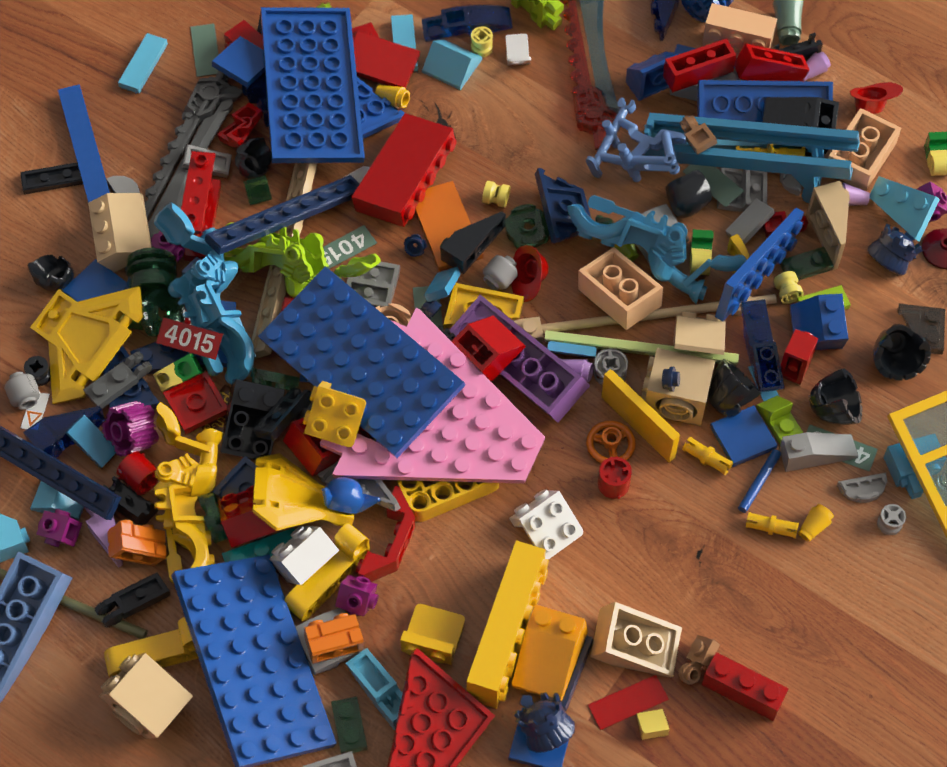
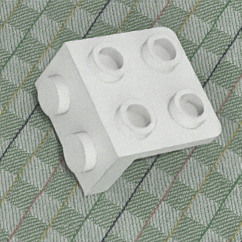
[509,489,583,559]

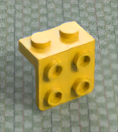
[303,381,366,447]
[400,604,465,665]

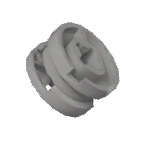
[593,348,628,385]

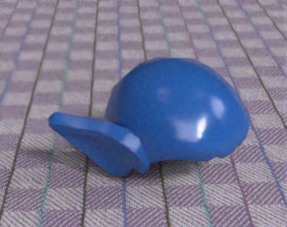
[321,477,380,514]

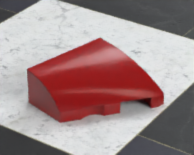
[217,103,263,147]

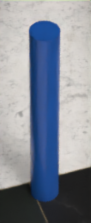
[738,449,782,513]

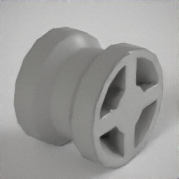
[877,504,906,535]

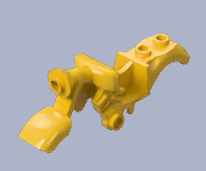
[154,402,223,584]

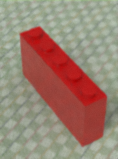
[352,113,457,227]

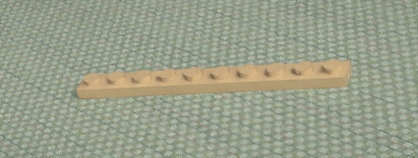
[251,163,317,359]

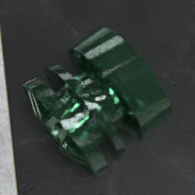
[126,247,177,308]

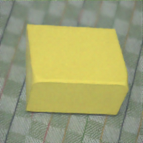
[636,709,669,740]

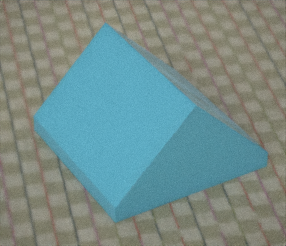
[422,39,482,90]

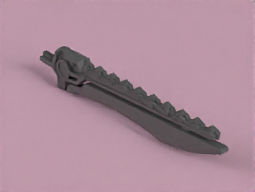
[124,71,243,276]

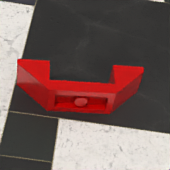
[356,485,415,582]

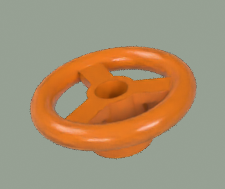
[586,421,636,463]

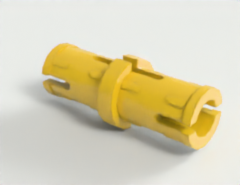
[682,437,733,475]
[745,512,799,539]

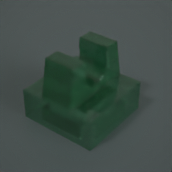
[243,175,272,205]

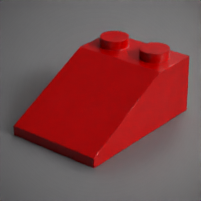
[283,417,374,477]

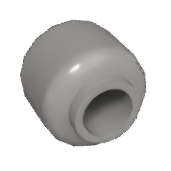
[483,255,518,291]
[4,372,41,410]

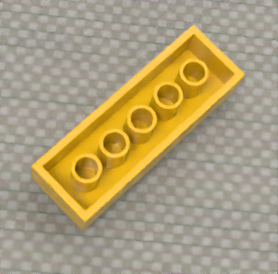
[467,540,549,709]

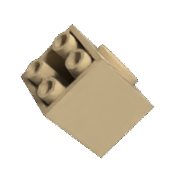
[641,348,715,426]
[99,653,193,739]

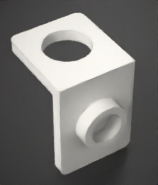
[506,34,531,65]

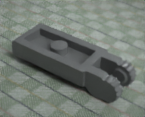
[83,351,153,410]

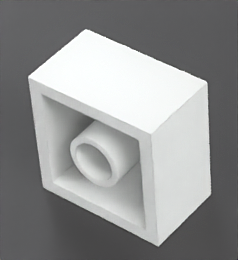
[270,525,339,585]

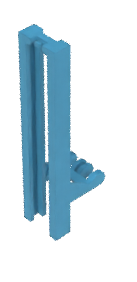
[644,113,860,203]

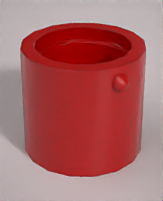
[116,451,159,495]
[598,457,632,499]

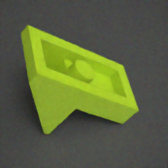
[756,395,803,445]

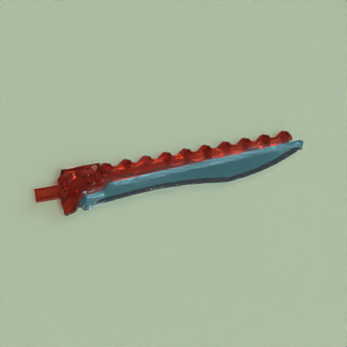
[561,0,619,150]

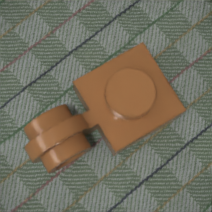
[680,115,717,155]
[679,635,720,685]

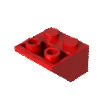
[451,315,526,381]
[218,485,279,548]

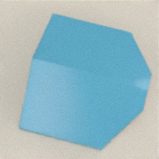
[30,481,84,521]

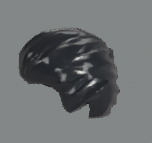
[235,137,272,180]
[27,254,74,291]

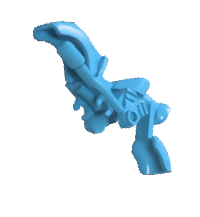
[567,195,747,304]
[154,202,256,385]

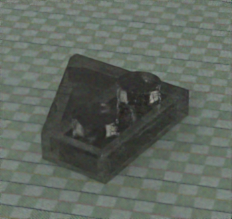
[897,303,945,355]

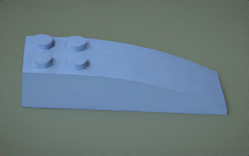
[0,552,72,703]

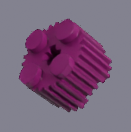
[102,401,159,456]

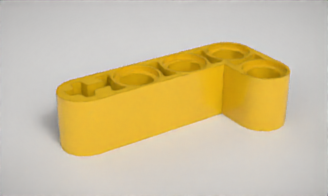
[398,480,499,522]
[284,523,370,621]
[104,617,198,677]

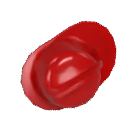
[850,82,903,114]
[512,245,549,302]

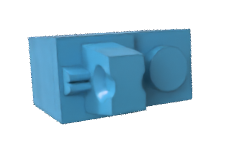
[883,434,946,500]

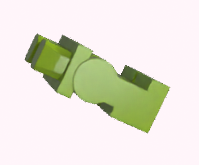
[511,0,564,30]

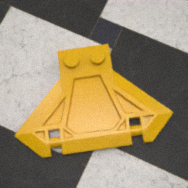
[30,286,143,405]
[252,453,354,531]

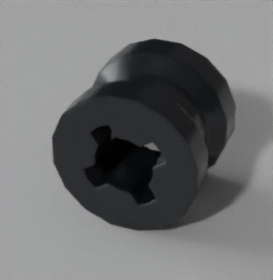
[24,356,51,386]

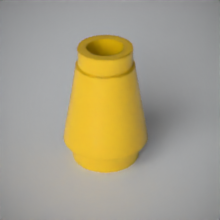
[375,85,410,109]
[798,504,834,542]

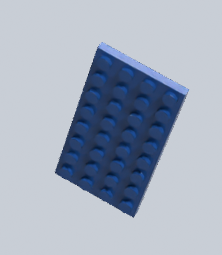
[260,7,365,163]
[258,266,466,458]
[171,555,337,767]

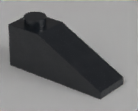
[440,211,506,274]

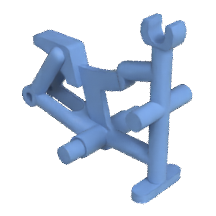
[585,97,687,182]

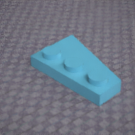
[870,176,940,241]

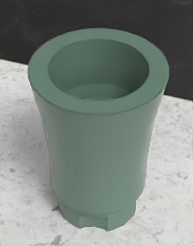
[773,0,803,46]

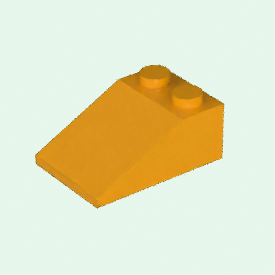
[511,604,588,702]

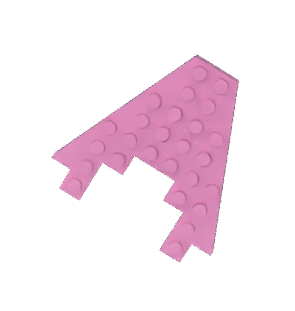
[320,308,545,483]

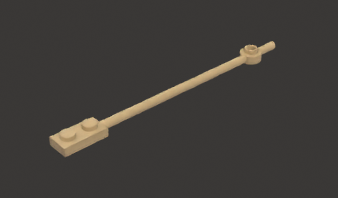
[513,294,777,342]

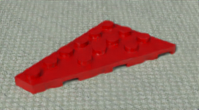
[387,648,495,767]

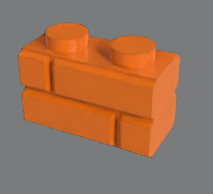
[107,520,167,566]
[304,613,364,664]

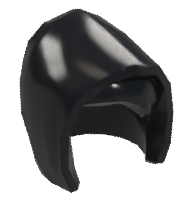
[665,170,712,218]

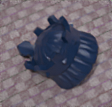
[867,224,923,276]
[514,693,575,753]

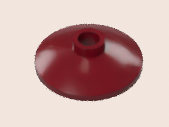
[922,228,947,269]

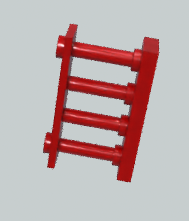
[181,151,221,261]

